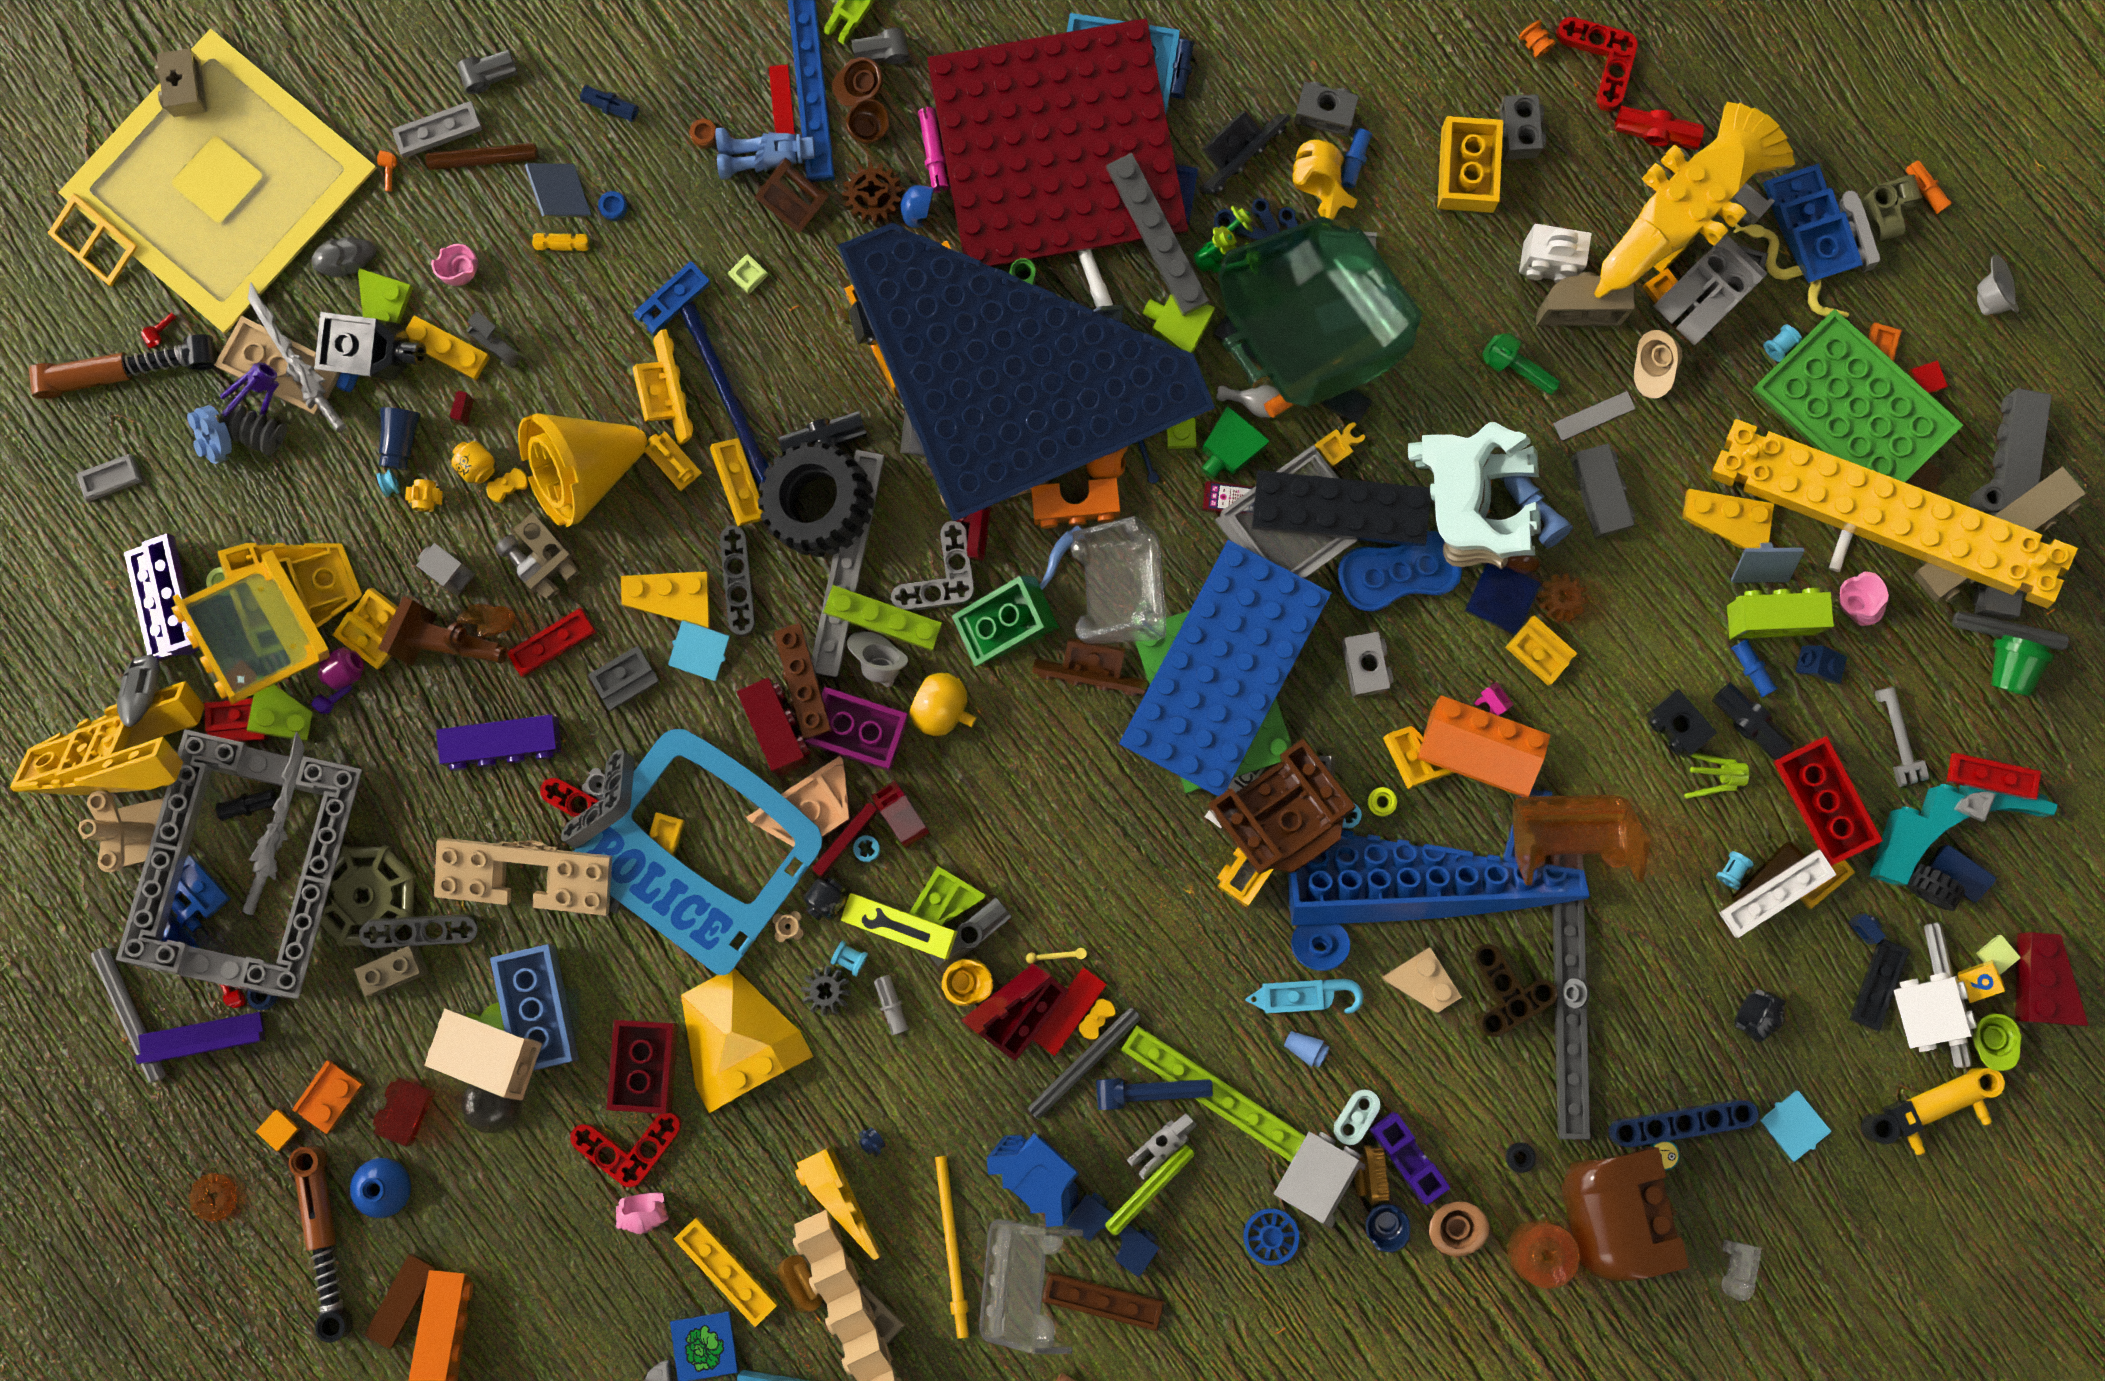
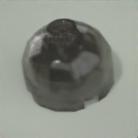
[461,1084,523,1134]

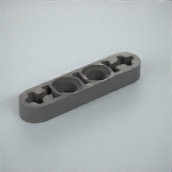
[720,525,756,637]
[359,914,478,948]

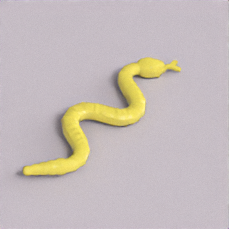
[1733,224,1849,318]

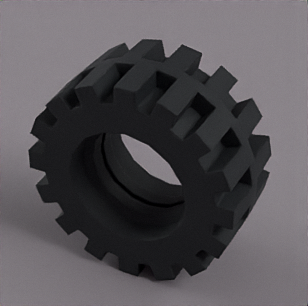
[1905,864,1966,911]

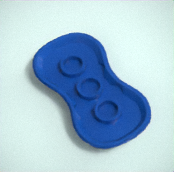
[1338,531,1462,611]

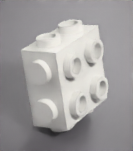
[1894,972,1977,1052]

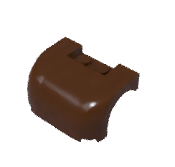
[1561,1147,1690,1281]

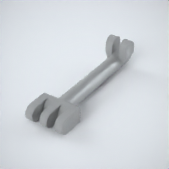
[1875,686,1929,787]

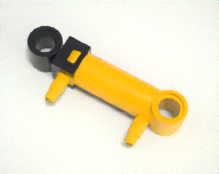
[1861,1067,2005,1155]

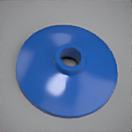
[1291,924,1350,971]

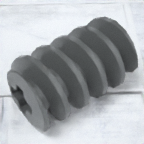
[219,404,287,455]

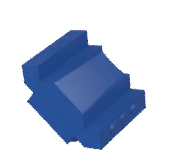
[987,1132,1079,1227]

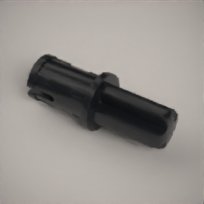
[216,790,277,821]

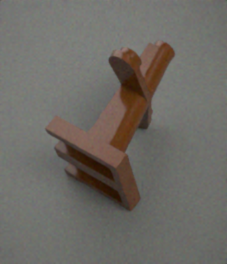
[378,596,508,666]

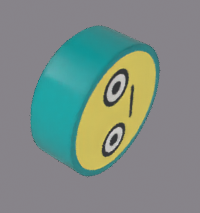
[1649,1141,1680,1170]

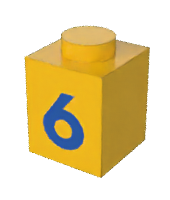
[1958,960,2005,1003]

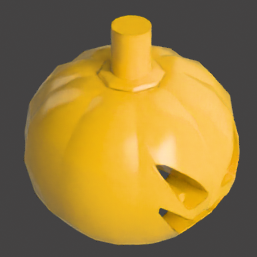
[909,672,977,736]

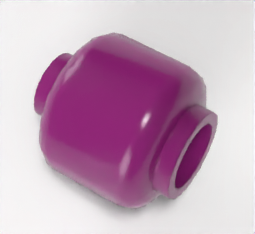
[318,647,364,690]

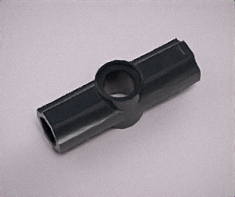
[777,411,867,456]
[1711,682,1795,761]

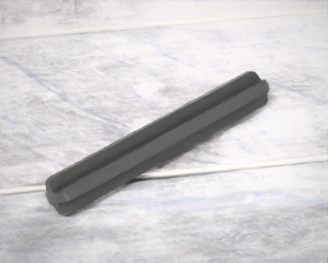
[1952,611,2069,650]

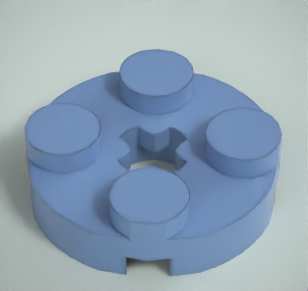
[187,405,232,464]

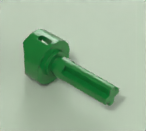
[1482,333,1560,395]

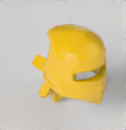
[1292,139,1358,222]

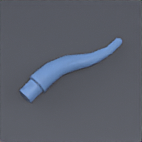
[1039,525,1084,590]

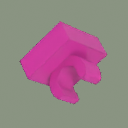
[1475,681,1514,716]

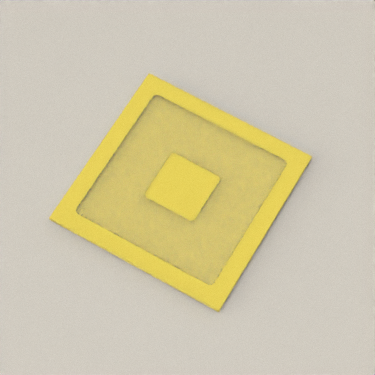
[58,28,377,334]

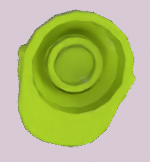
[1972,1014,2022,1071]

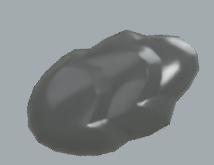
[312,236,377,277]

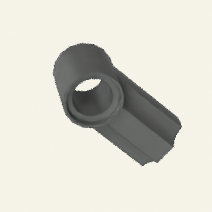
[852,28,910,65]
[457,50,518,94]

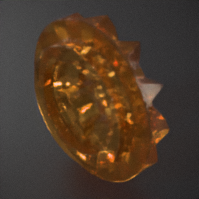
[187,1173,237,1222]

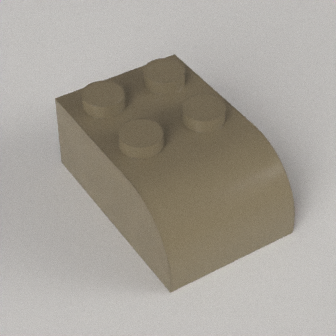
[1536,272,1634,326]

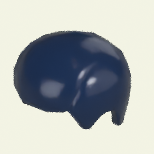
[1366,1203,1411,1253]

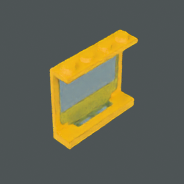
[171,550,330,705]

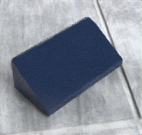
[1928,845,1997,903]

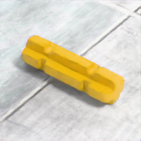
[532,233,589,251]

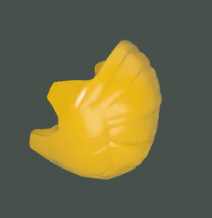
[942,959,993,1006]

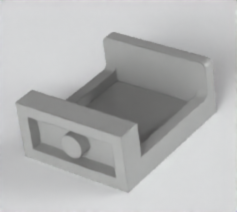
[1274,1132,1366,1228]

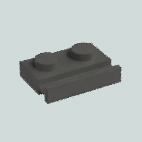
[588,645,660,712]

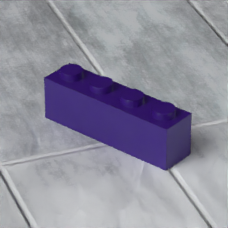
[436,715,562,771]

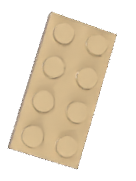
[214,316,341,417]

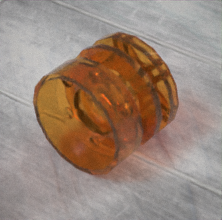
[1507,1220,1580,1289]

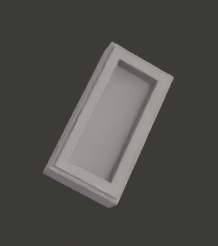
[76,454,143,502]

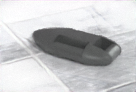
[117,654,160,727]

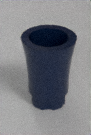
[378,407,421,470]

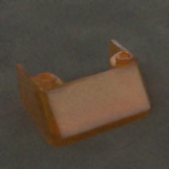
[1512,795,1650,885]

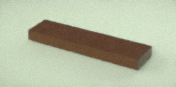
[1042,1271,1165,1332]

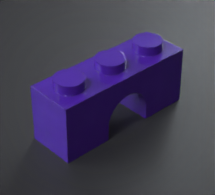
[1369,1112,1450,1206]

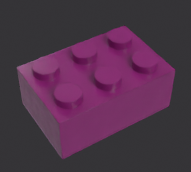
[805,687,909,772]

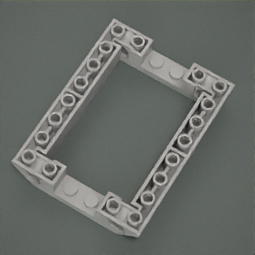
[116,729,362,999]

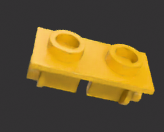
[645,431,702,491]

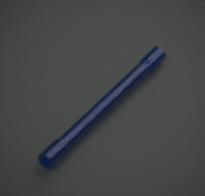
[680,304,770,486]

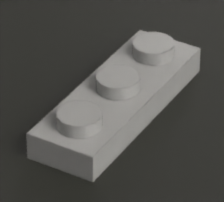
[391,101,483,158]

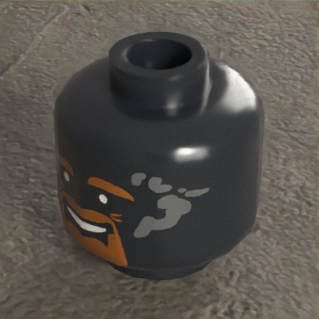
[804,876,847,921]

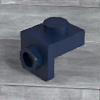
[1796,646,1847,684]

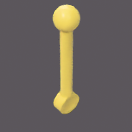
[1026,948,1087,964]

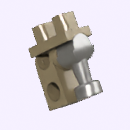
[495,512,580,600]

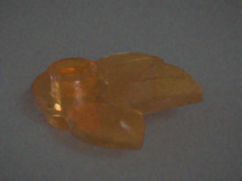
[457,604,515,638]

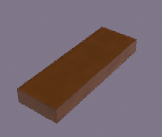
[364,1253,437,1349]

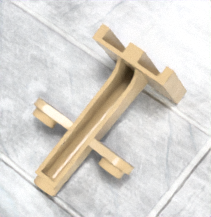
[78,791,164,872]

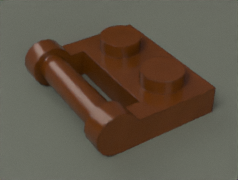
[754,157,829,234]

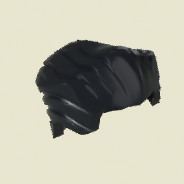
[1734,989,1786,1043]

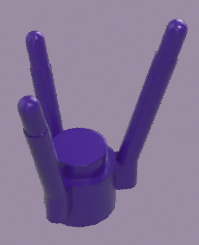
[220,362,279,417]

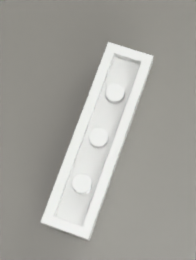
[1719,850,1836,938]

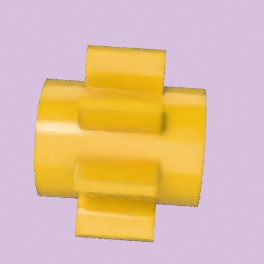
[405,479,443,512]

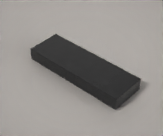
[1849,939,1910,1031]

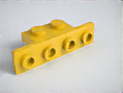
[633,329,693,445]

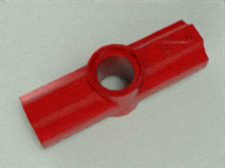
[1614,106,1704,151]

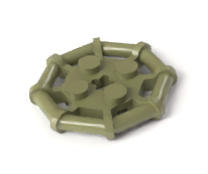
[320,844,417,948]

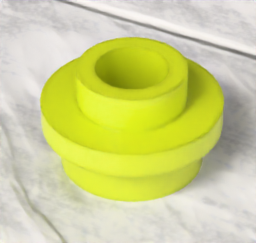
[1368,787,1397,817]

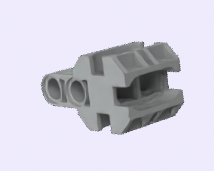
[1653,234,1767,346]

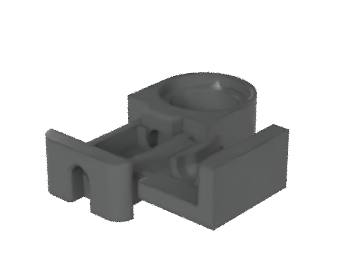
[467,311,521,368]

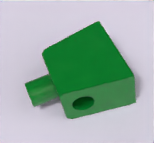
[1201,406,1270,479]

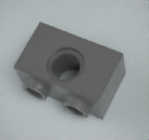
[1293,82,1359,137]

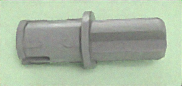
[874,975,909,1035]

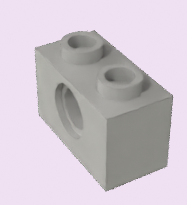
[1341,632,1393,698]

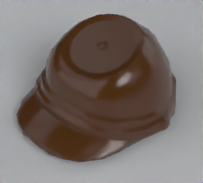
[832,57,883,107]

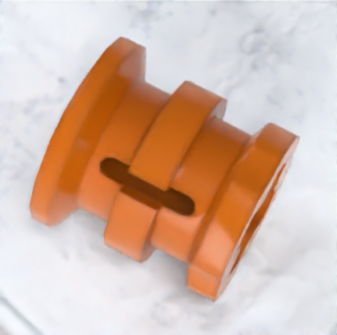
[1518,20,1556,59]

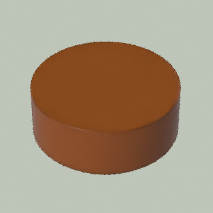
[689,118,717,149]

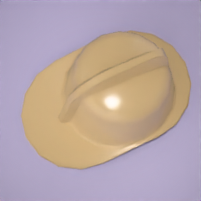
[1634,330,1683,398]

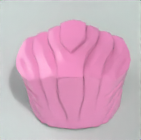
[1840,572,1889,626]
[616,1192,669,1234]

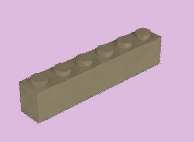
[1913,466,2086,603]

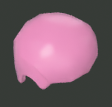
[431,244,479,287]

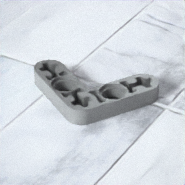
[891,521,974,611]

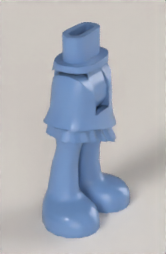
[716,128,815,180]
[1500,476,1573,549]

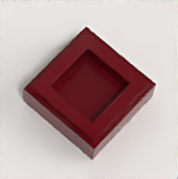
[450,391,474,427]

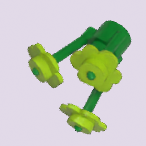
[1194,206,1261,275]

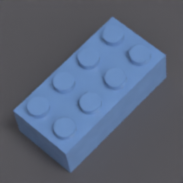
[490,944,579,1071]

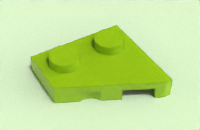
[247,675,313,742]

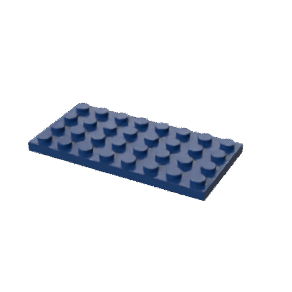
[1119,540,1331,797]

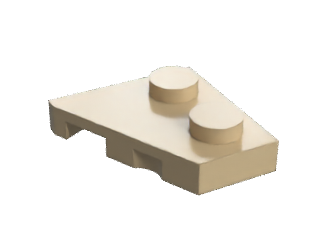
[1381,947,1462,1013]

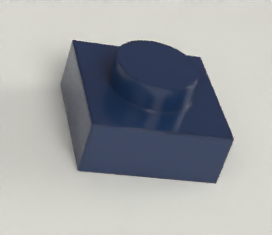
[1848,913,1886,945]

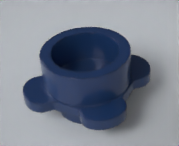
[858,1127,885,1157]

